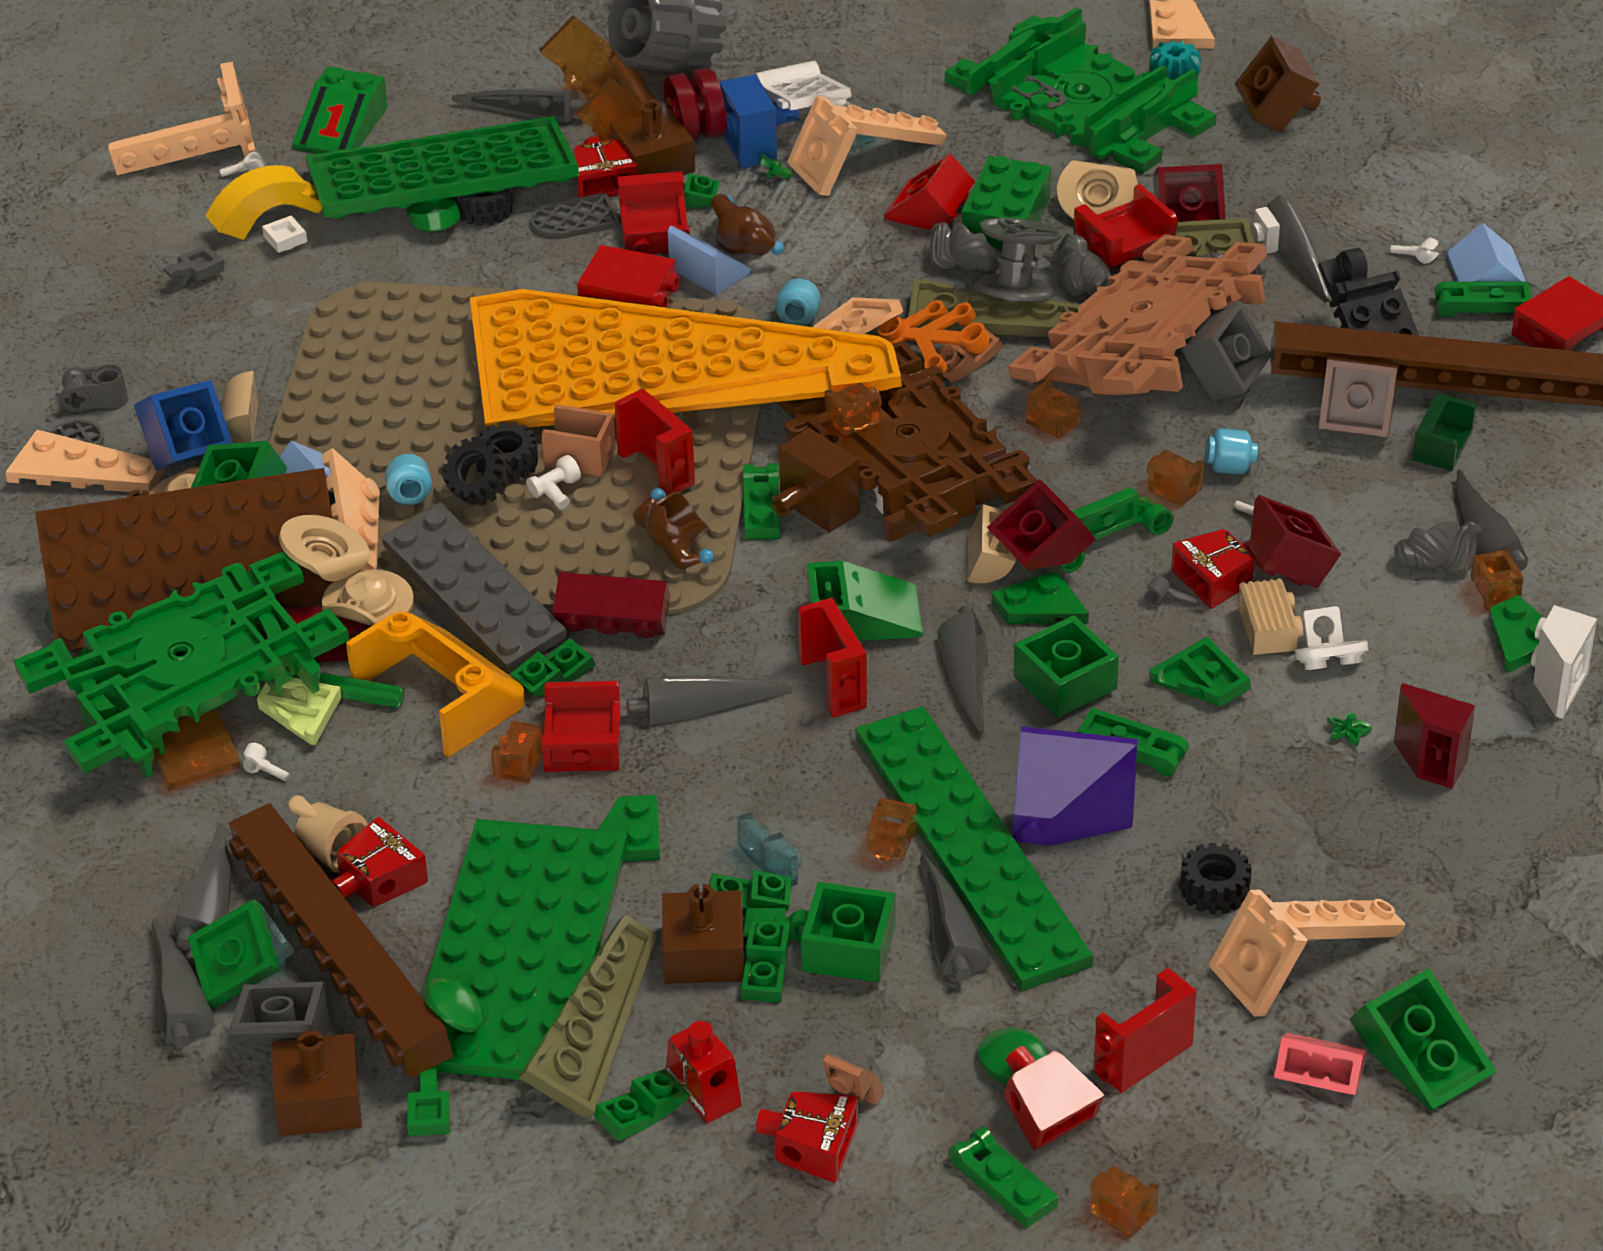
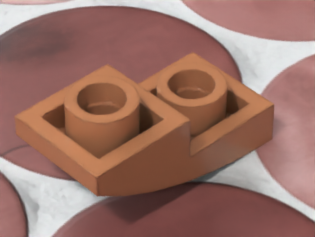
[937,330,1004,383]
[823,1054,884,1105]

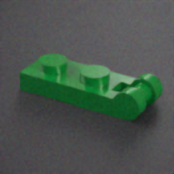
[1434,282,1532,318]
[743,463,780,540]
[1077,708,1189,776]
[948,1126,1059,1228]

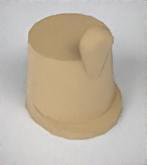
[288,795,368,873]

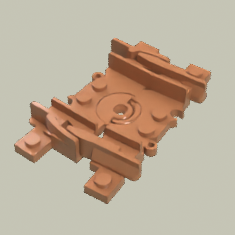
[1008,234,1267,395]

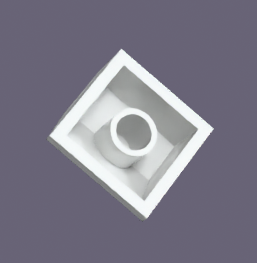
[1531,605,1597,719]

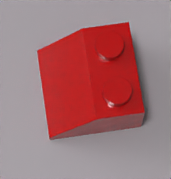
[884,153,976,230]

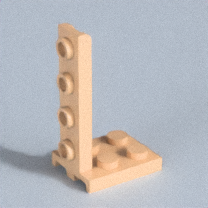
[108,61,256,176]
[787,96,947,196]
[1208,890,1406,1017]

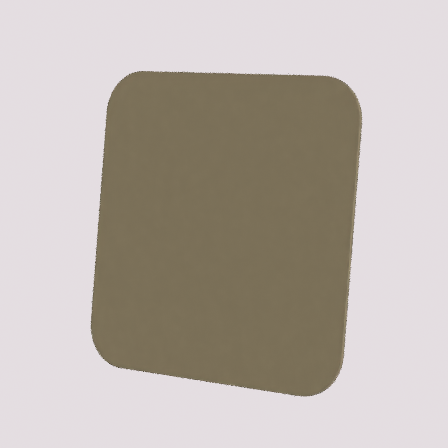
[269,280,763,616]

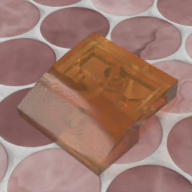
[153,709,240,791]

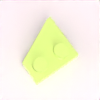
[257,678,342,745]

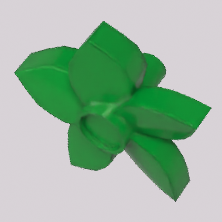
[759,153,793,179]
[1327,712,1372,746]

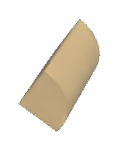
[221,371,258,443]
[967,504,1016,584]

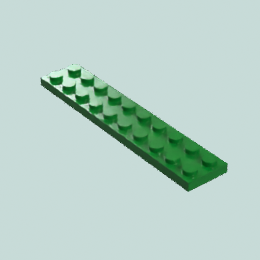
[855,706,1093,991]

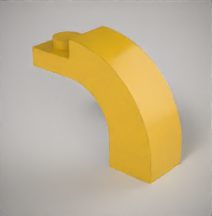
[205,165,321,240]

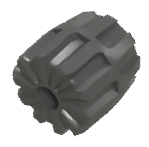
[607,0,726,74]

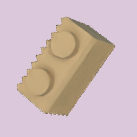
[1238,578,1303,655]

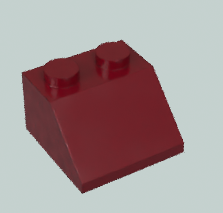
[1153,164,1226,222]
[987,479,1096,570]
[1249,495,1341,588]

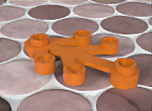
[877,300,990,374]

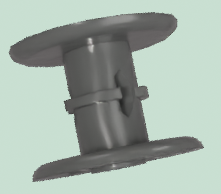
[972,218,1063,302]

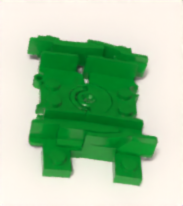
[945,7,1216,174]
[13,551,349,778]

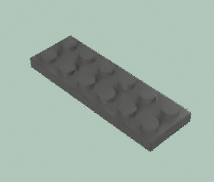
[382,502,567,674]

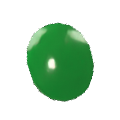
[407,198,460,234]
[423,977,485,1032]
[978,1027,1047,1085]

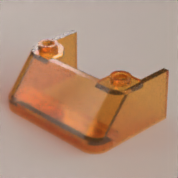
[538,15,656,141]

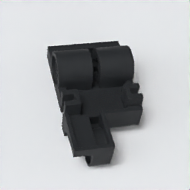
[1318,247,1420,336]

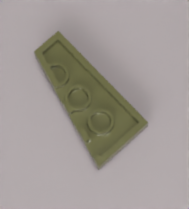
[1140,218,1255,258]

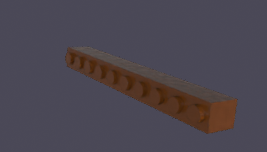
[1270,321,1603,407]
[228,803,453,1079]

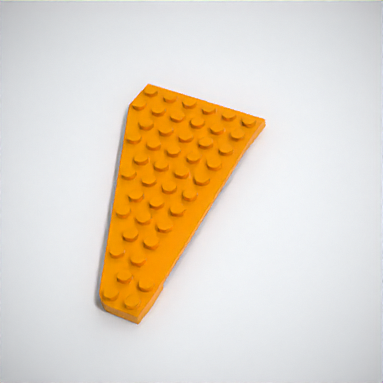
[470,289,902,431]

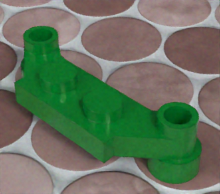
[1058,487,1174,573]

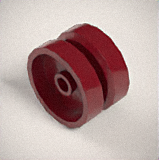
[663,67,726,142]

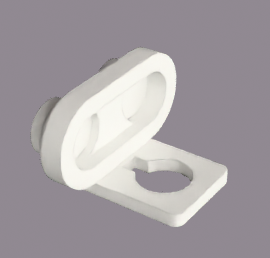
[1295,606,1369,670]

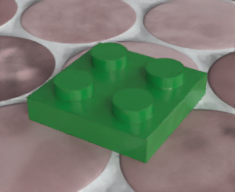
[188,899,280,1008]

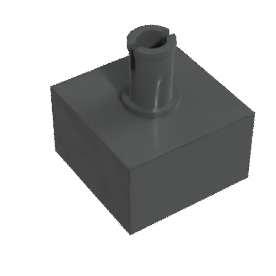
[1176,300,1270,402]

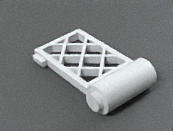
[754,61,851,110]

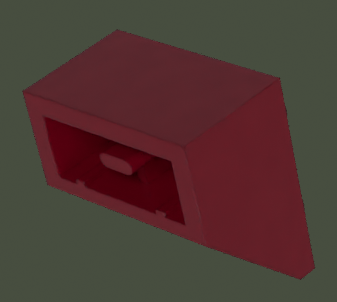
[1394,683,1475,789]

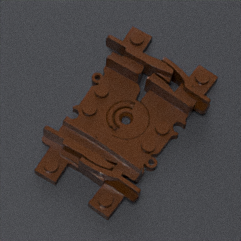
[775,340,1038,542]

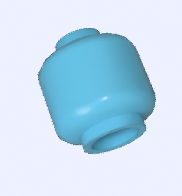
[775,278,821,326]
[1205,428,1258,475]
[385,454,432,506]

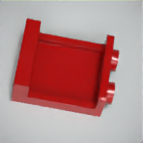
[618,171,690,254]
[1073,184,1178,268]
[577,245,680,308]
[1511,276,1603,351]
[615,388,695,496]
[798,598,867,718]
[542,681,621,772]
[1093,967,1197,1093]

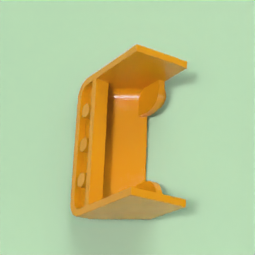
[346,611,525,758]

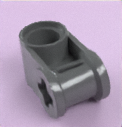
[60,364,128,412]

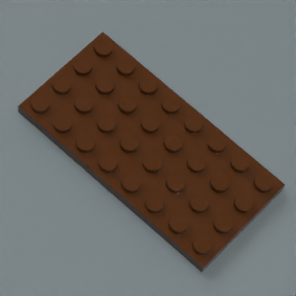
[35,468,334,653]

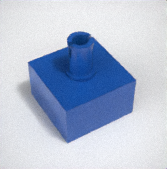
[719,74,800,169]
[134,380,232,471]

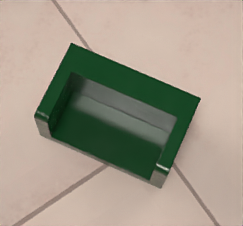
[1412,393,1476,471]

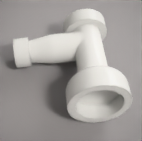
[526,454,581,510]

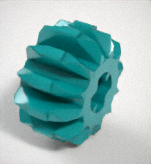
[1149,40,1201,80]

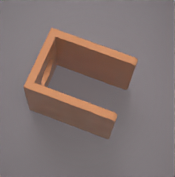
[541,405,616,477]

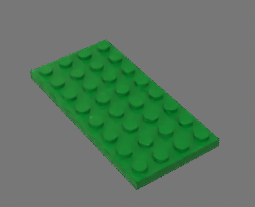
[305,116,579,219]
[422,819,629,1080]

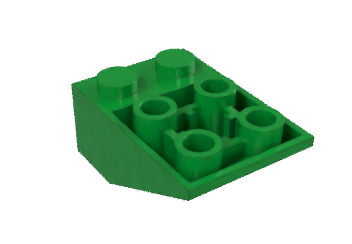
[807,561,923,641]

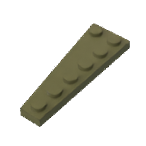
[908,279,1080,337]
[519,914,658,1119]

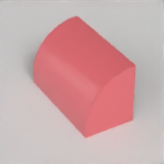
[1274,1033,1367,1095]

